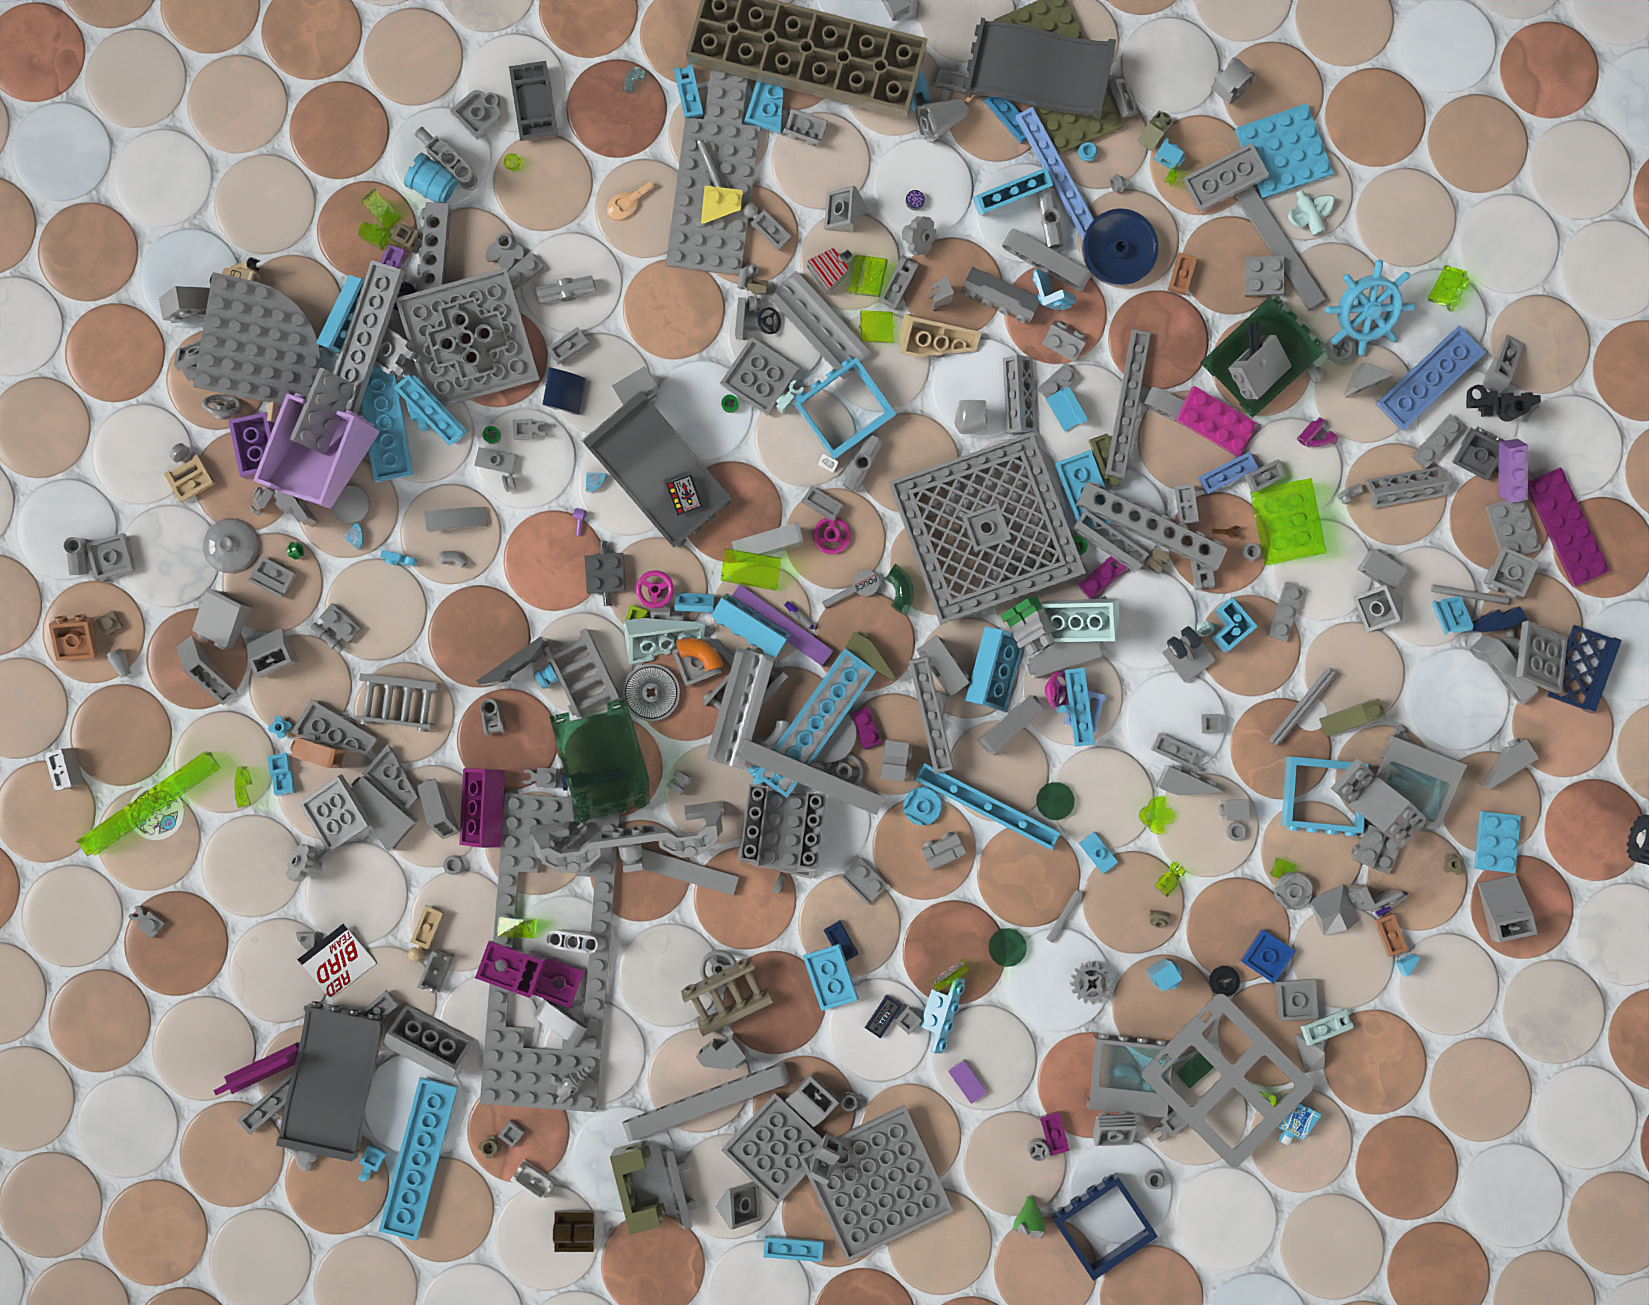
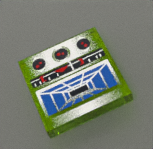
[931,959,970,991]

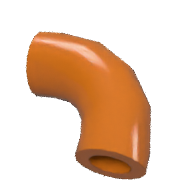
[676,637,724,672]

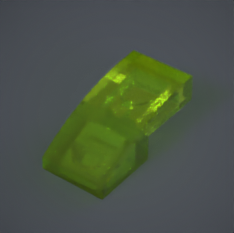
[234,766,253,808]

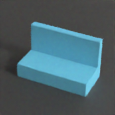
[1046,387,1088,431]

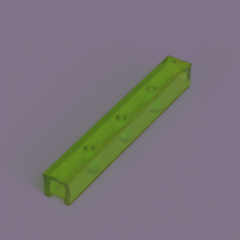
[76,751,221,856]

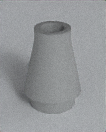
[106,648,131,678]

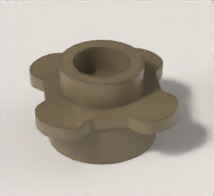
[1443,854,1464,875]
[478,1135,502,1159]

